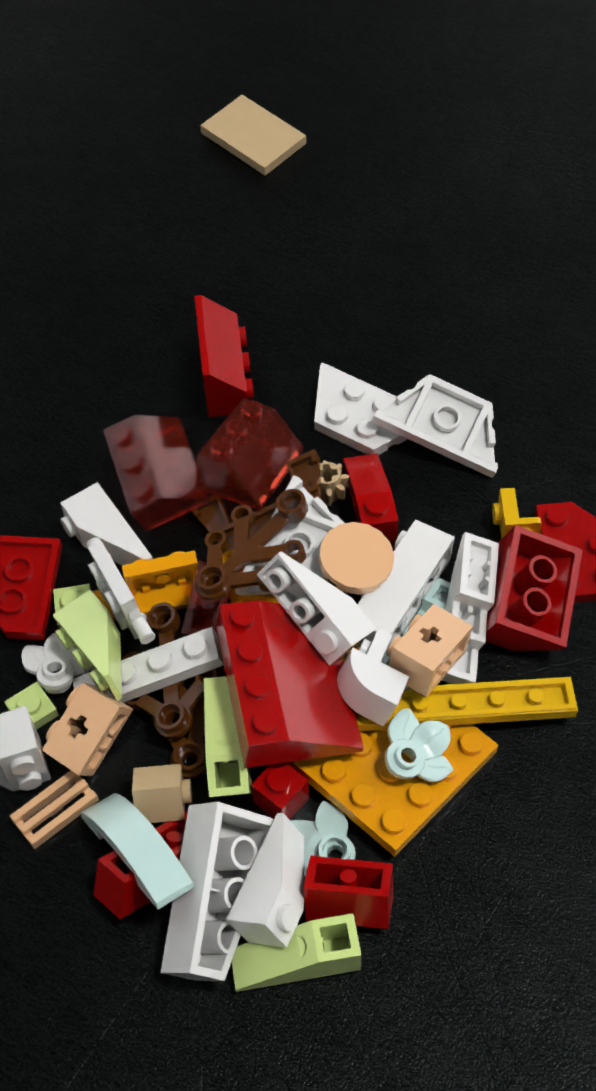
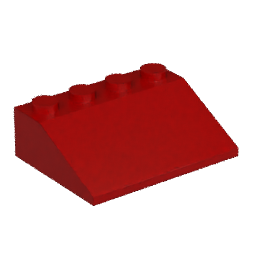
[217,600,364,768]

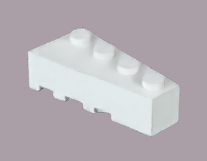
[160,802,274,981]

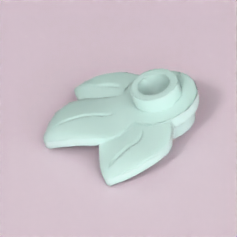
[385,708,453,782]
[291,801,355,877]

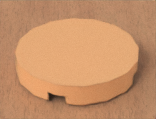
[318,522,394,595]

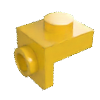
[492,488,542,538]

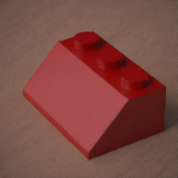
[194,295,254,417]
[485,525,583,651]

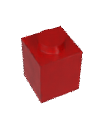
[251,762,309,820]

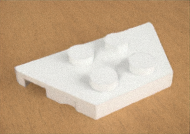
[314,362,407,455]
[371,374,498,478]
[235,475,344,596]

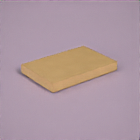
[200,95,306,175]

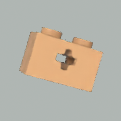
[387,604,473,697]
[42,682,133,776]

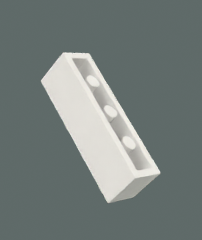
[356,519,455,652]

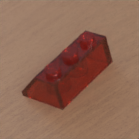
[195,398,303,511]
[103,415,210,531]

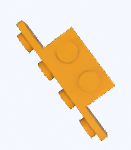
[92,551,231,622]

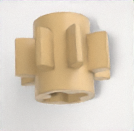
[320,460,349,506]

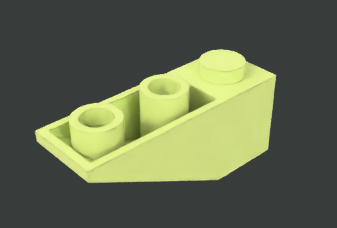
[53,590,122,701]
[204,676,252,797]
[231,913,361,992]

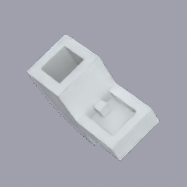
[337,628,409,726]

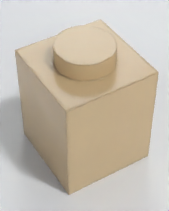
[132,764,192,823]

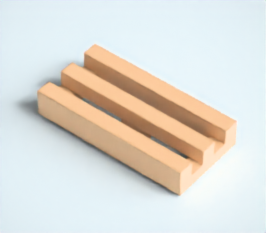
[10,770,99,849]

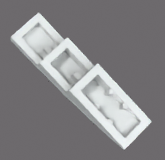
[441,532,499,684]

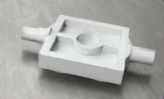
[86,537,156,644]

